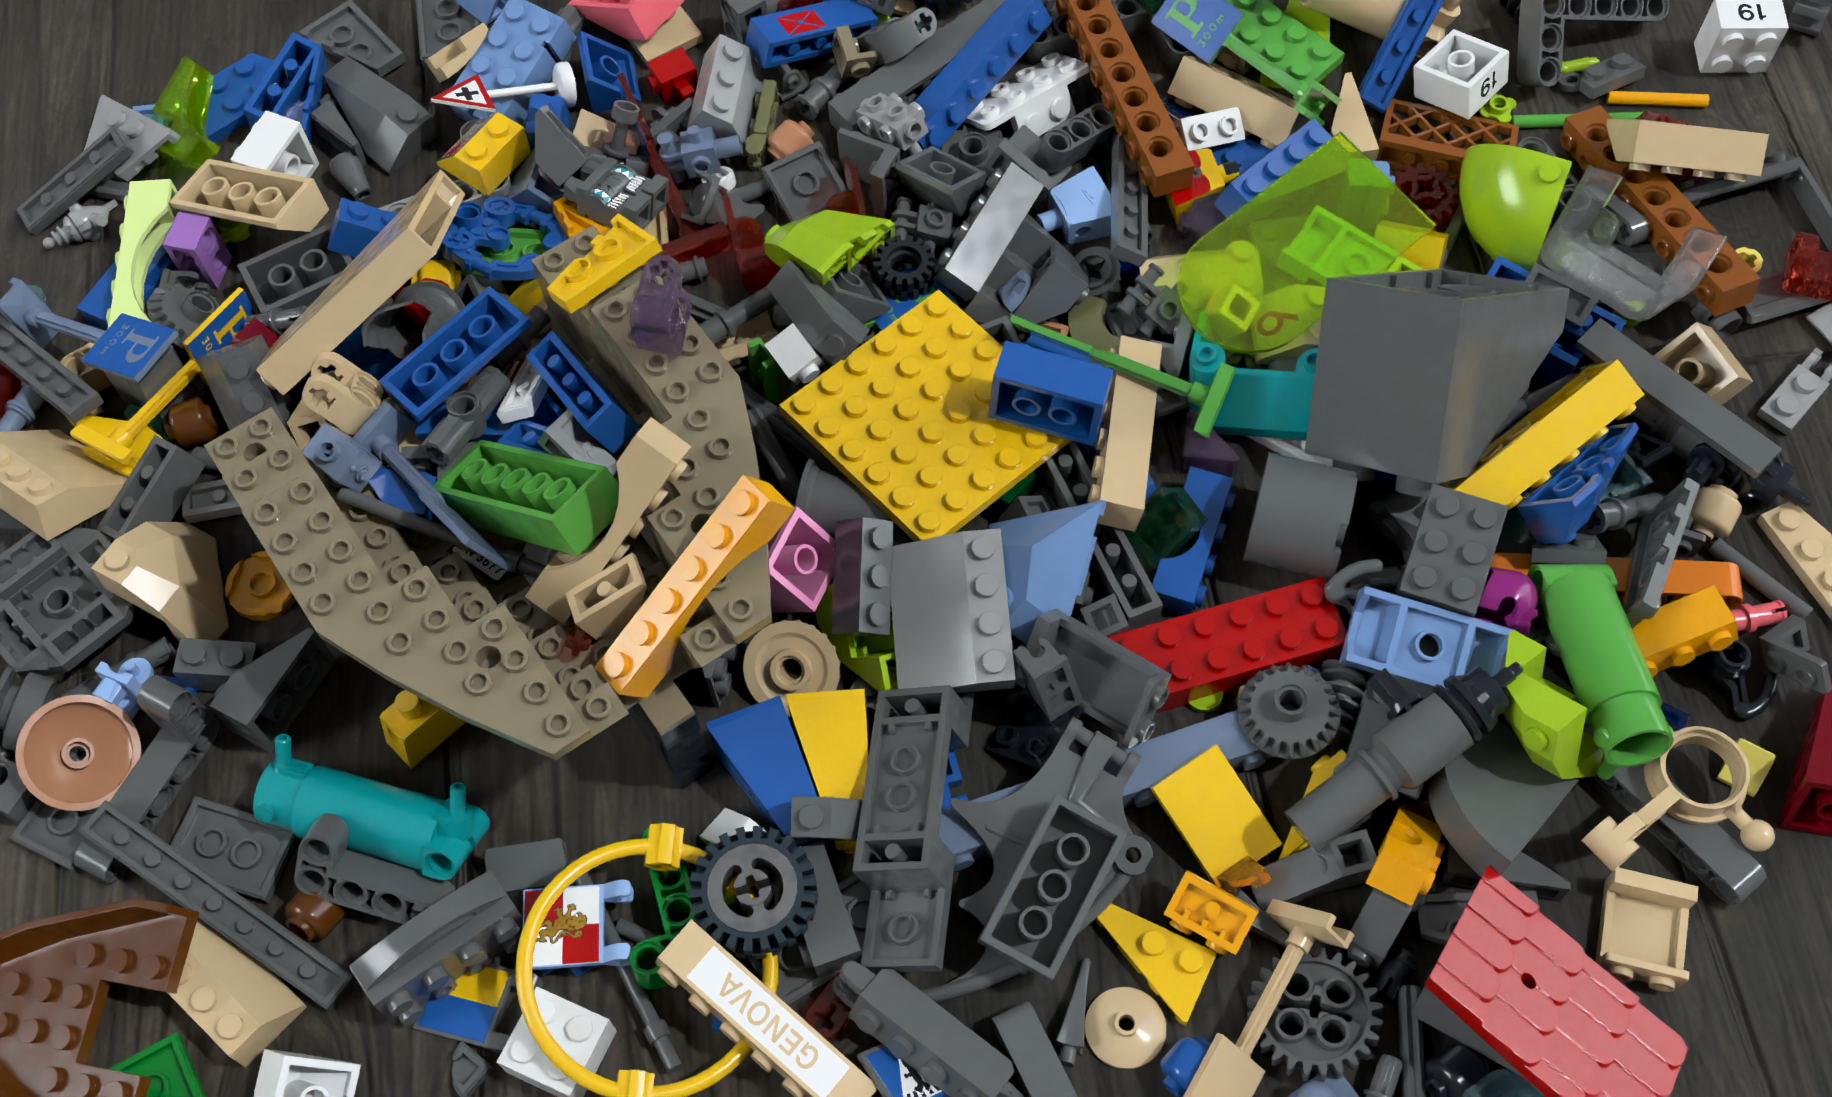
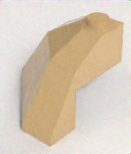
[91,521,230,642]

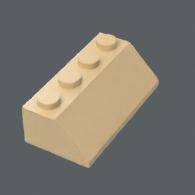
[1167,56,1310,150]
[1606,119,1769,182]
[168,159,329,232]
[167,918,307,1068]

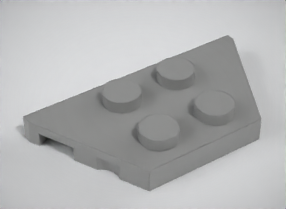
[84,94,181,182]

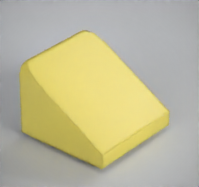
[1716,738,1776,797]

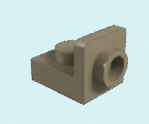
[831,25,877,78]

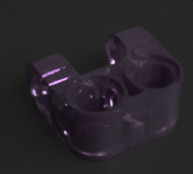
[630,255,692,356]

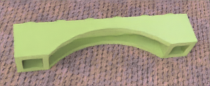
[106,179,181,328]

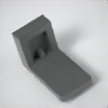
[1759,614,1832,695]

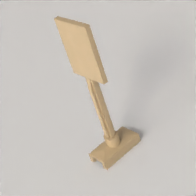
[1183,899,1354,1097]

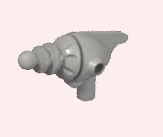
[43,199,118,249]

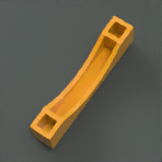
[595,474,795,698]

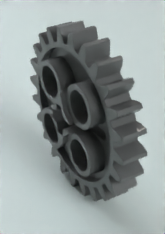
[1247,947,1383,1082]

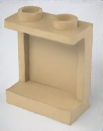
[1595,867,1699,992]

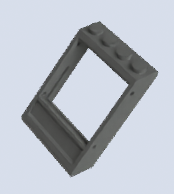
[1673,151,1832,324]

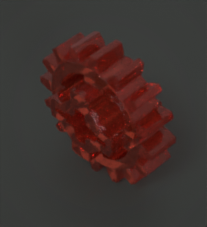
[1387,162,1459,229]

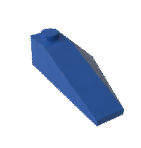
[1517,422,1639,545]

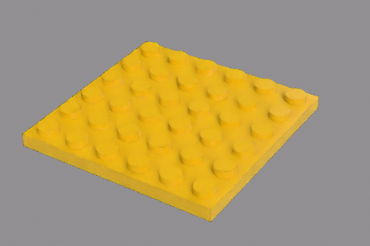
[779,289,1072,542]

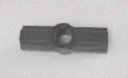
[421,365,511,466]

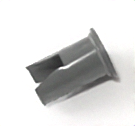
[361,281,465,359]
[795,459,914,546]

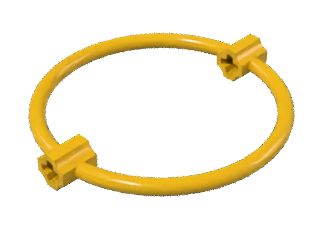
[515,823,778,1097]

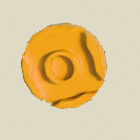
[225,551,296,621]

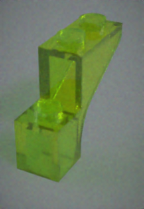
[152,56,221,171]

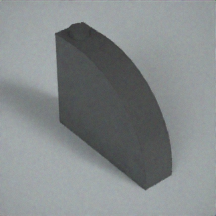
[1427,719,1579,877]

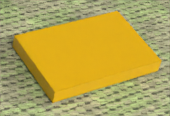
[1150,744,1282,887]

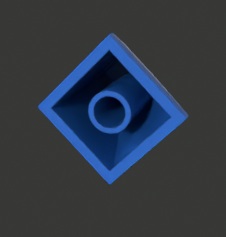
[706,695,833,851]

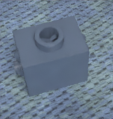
[302,422,383,493]

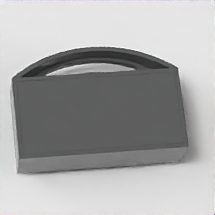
[349,870,523,1026]

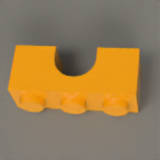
[1366,806,1446,906]

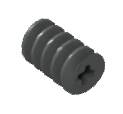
[1320,659,1368,745]

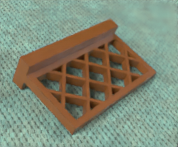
[1376,98,1520,183]

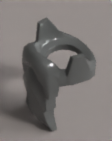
[680,170,765,237]

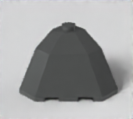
[960,213,1090,325]

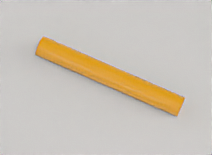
[1606,91,1709,108]

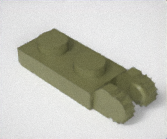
[745,79,780,172]

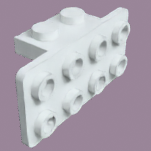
[963,52,1090,137]

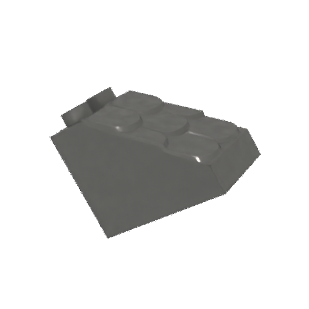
[1305,268,1570,497]

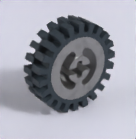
[689,826,818,959]

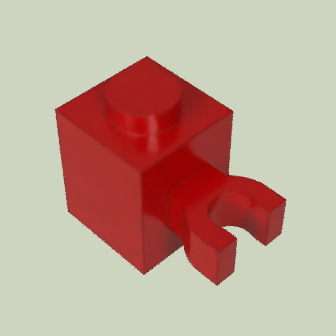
[646,47,698,105]

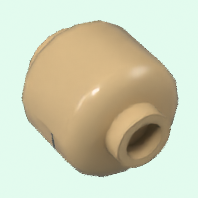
[1690,484,1742,541]

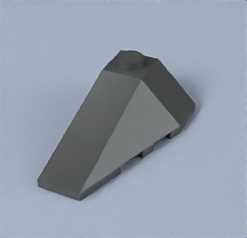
[323,56,437,176]

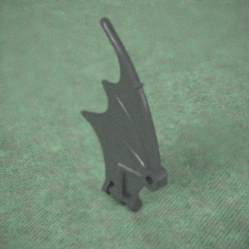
[920,717,1153,1003]

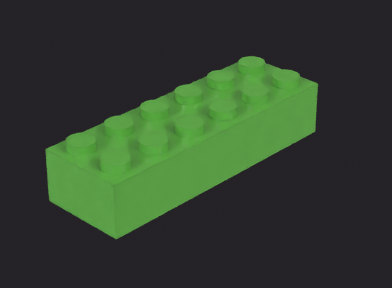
[433,440,619,556]

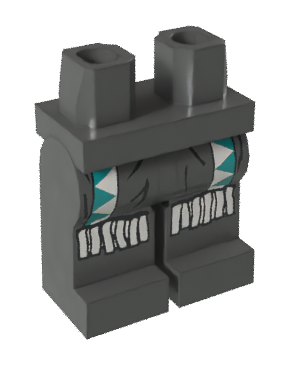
[564,157,669,229]

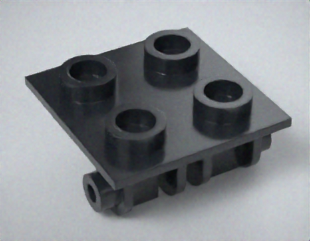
[985,688,1084,776]

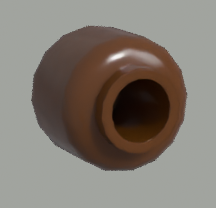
[164,397,222,448]
[285,890,346,942]

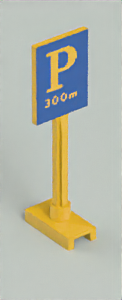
[70,287,256,478]

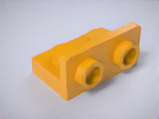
[1164,870,1260,955]

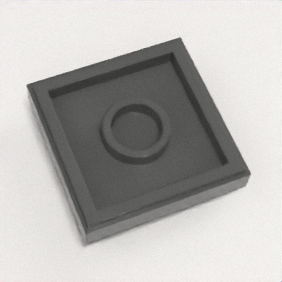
[761,141,851,223]

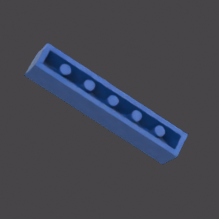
[906,0,1052,151]

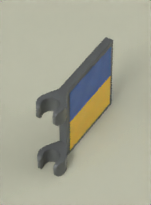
[413,964,543,1054]

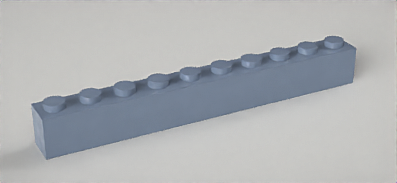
[938,702,1297,871]

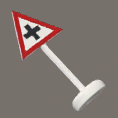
[431,61,577,113]

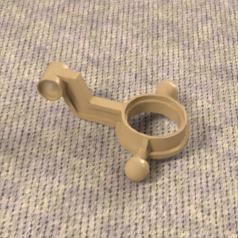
[1582,726,1775,872]

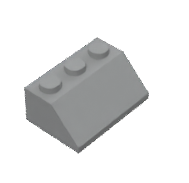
[686,34,764,157]

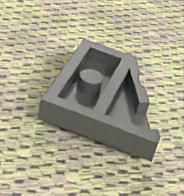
[1530,529,1607,564]

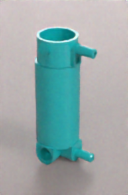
[253,734,490,880]

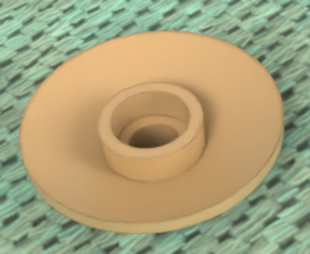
[1085,987,1166,1070]

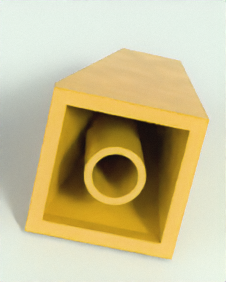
[786,689,870,854]

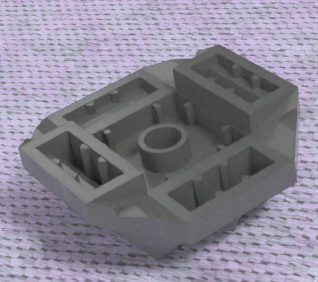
[0,527,137,678]

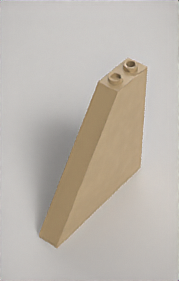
[256,169,465,396]

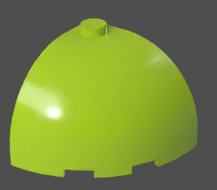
[1459,144,1572,271]

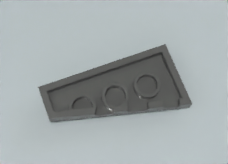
[1622,477,1700,629]

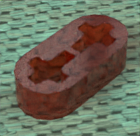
[805,972,852,1042]

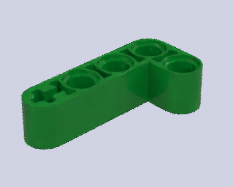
[630,822,699,989]

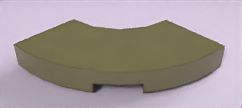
[1068,294,1120,367]

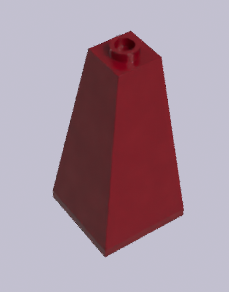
[1778,677,1832,836]

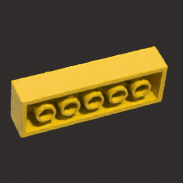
[1442,359,1645,510]

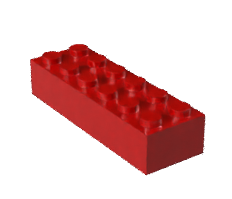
[1108,577,1347,714]

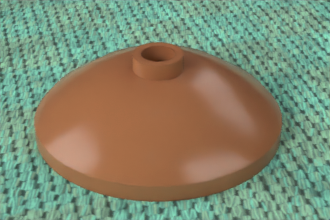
[15,694,141,811]

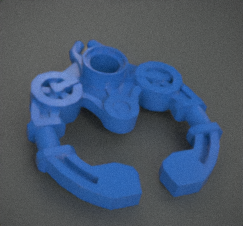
[441,196,568,281]

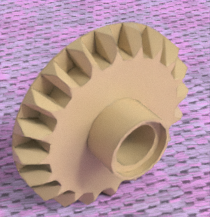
[743,620,841,717]

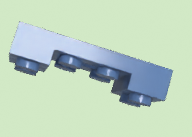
[1339,586,1516,688]

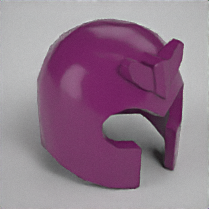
[1473,567,1538,635]

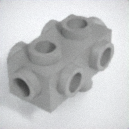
[856,93,929,156]

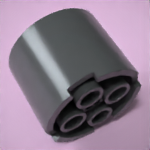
[1243,452,1358,581]

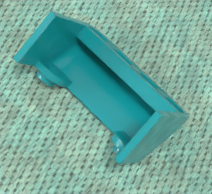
[1189,313,1318,440]

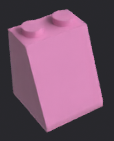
[768,506,835,613]

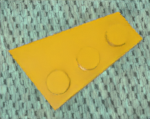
[546,213,662,314]

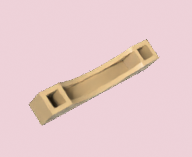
[525,417,692,625]

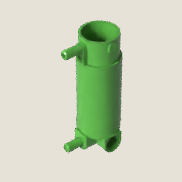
[1527,564,1674,780]

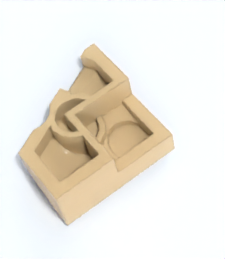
[424,22,488,83]

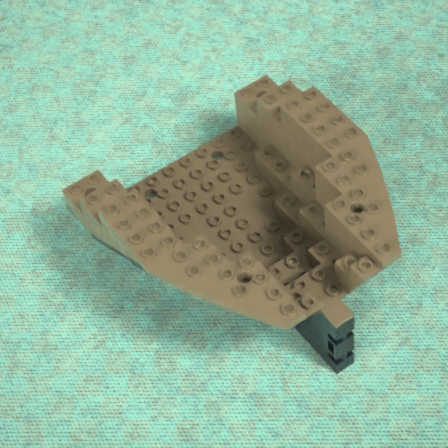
[204,225,772,790]

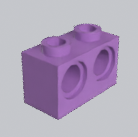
[162,212,232,289]

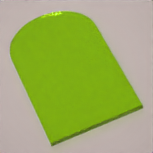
[1177,131,1436,354]

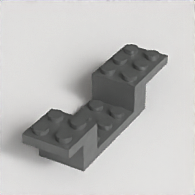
[1345,484,1509,800]
[852,685,974,973]

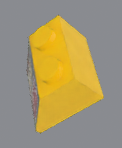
[437,112,531,196]

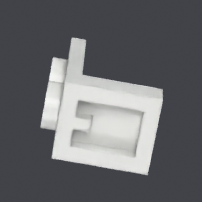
[1173,107,1245,151]

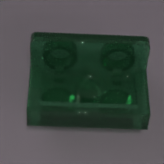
[1123,487,1208,569]

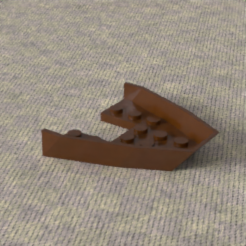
[0,898,200,1097]

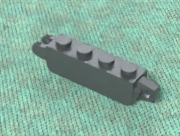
[832,960,1024,1097]

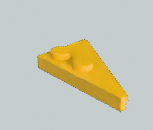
[1095,904,1217,1026]

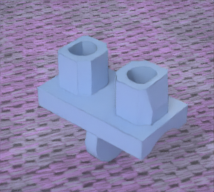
[92,657,154,720]

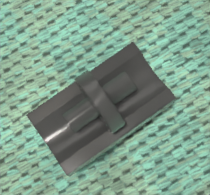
[646,98,693,157]

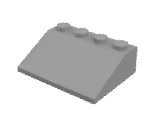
[891,528,1015,693]

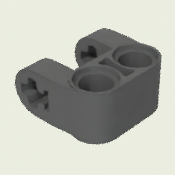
[857,7,937,67]

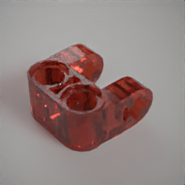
[1782,232,1832,301]

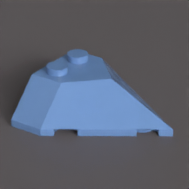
[985,500,1107,645]

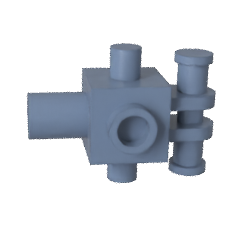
[657,125,743,184]

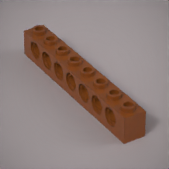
[1055,0,1195,198]
[1560,105,1761,316]

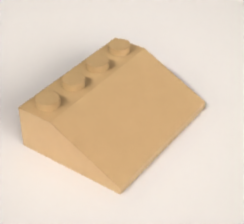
[0,429,128,541]

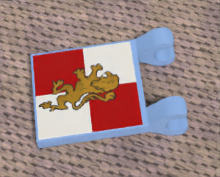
[522,880,634,970]

